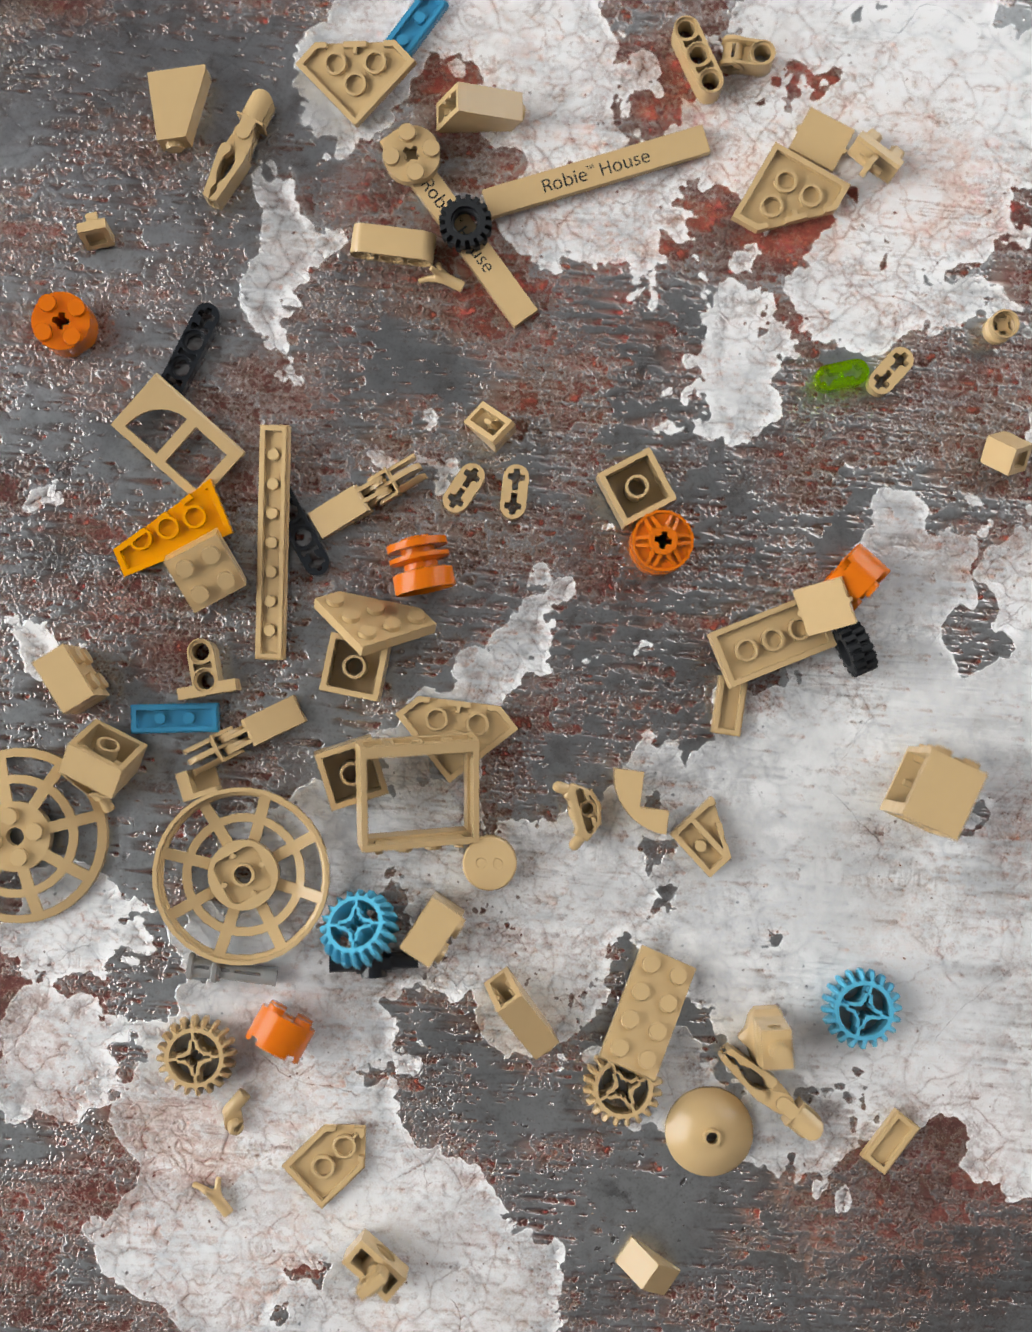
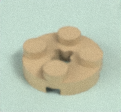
[382,123,440,186]

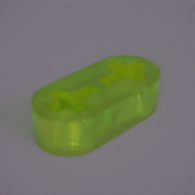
[813,359,869,393]

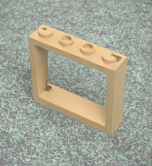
[355,732,479,855]

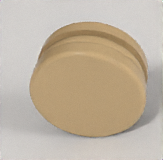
[462,835,517,891]

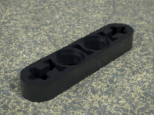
[161,303,222,397]
[289,485,331,577]

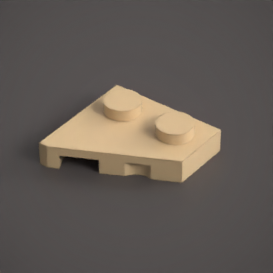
[669,796,731,878]

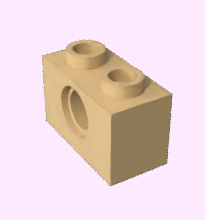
[342,1228,409,1303]

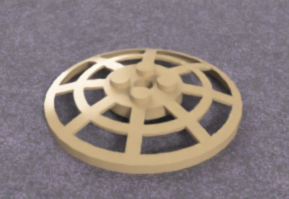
[0,748,110,923]
[152,787,330,965]

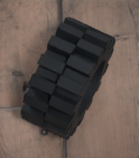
[439,194,492,254]
[832,621,878,677]

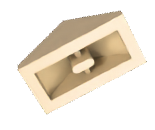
[463,401,516,453]
[615,1235,680,1296]

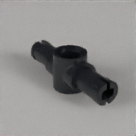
[329,951,418,979]

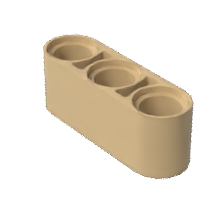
[671,15,724,105]
[350,223,437,267]

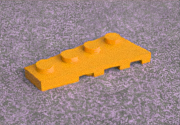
[113,479,234,577]

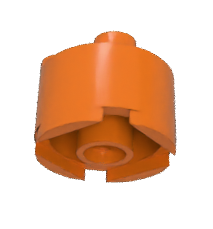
[31,292,99,357]
[823,543,891,610]
[245,999,315,1064]

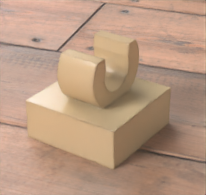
[76,211,115,251]

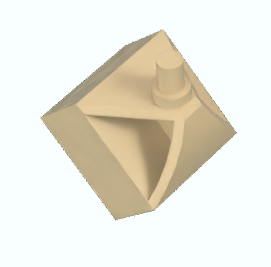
[58,719,148,813]

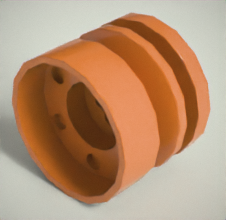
[628,510,694,576]
[386,534,456,597]

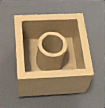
[596,447,677,531]
[164,528,247,613]
[319,632,392,702]
[32,644,110,714]
[314,734,389,811]
[399,891,466,968]

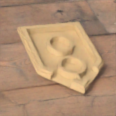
[282,1124,366,1209]

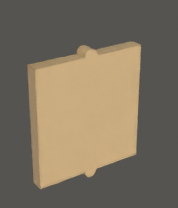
[788,107,855,173]
[793,576,858,636]

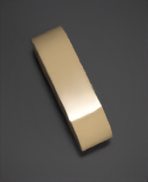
[865,347,914,397]
[443,463,485,515]
[500,464,529,521]

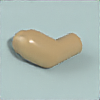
[222,1088,251,1136]

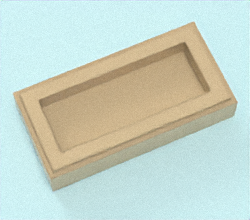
[710,675,748,737]
[859,1107,920,1175]

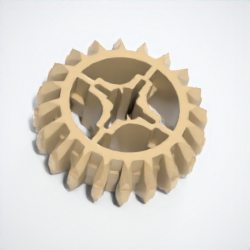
[156,1014,238,1096]
[583,1054,663,1127]

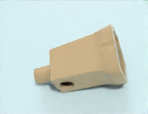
[737,1004,794,1071]

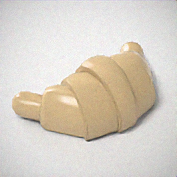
[553,781,602,851]

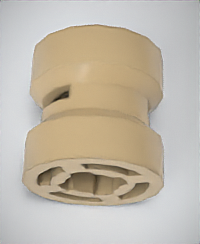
[982,309,1020,345]

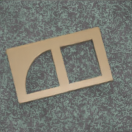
[111,373,246,494]

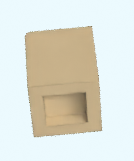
[980,431,1032,476]
[175,767,223,802]

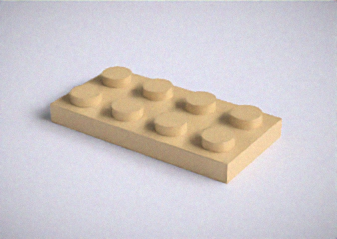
[707,599,837,689]
[598,945,696,1081]

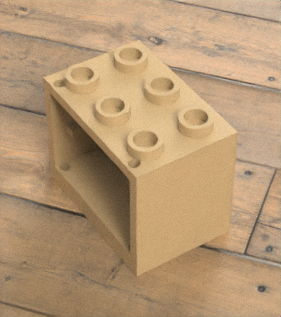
[879,744,988,841]

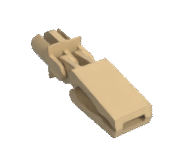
[203,88,276,210]
[308,453,428,540]
[182,695,308,776]
[717,1042,823,1141]

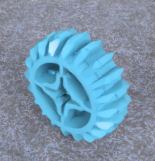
[319,888,400,970]
[821,967,902,1049]

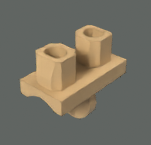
[847,128,905,184]

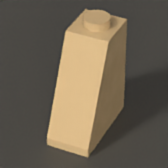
[147,64,211,153]
[436,82,526,133]
[484,966,560,1060]

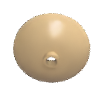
[665,1086,753,1177]

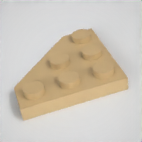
[295,40,417,128]
[731,142,851,234]
[314,591,436,657]
[396,696,518,783]

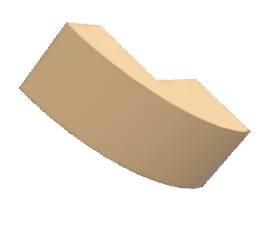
[613,768,669,835]

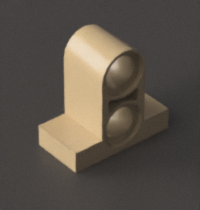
[176,639,242,701]

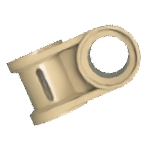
[718,35,776,77]

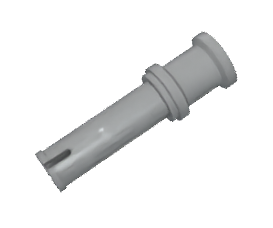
[186,952,278,986]

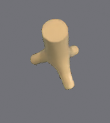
[418,262,465,293]
[192,1177,233,1218]

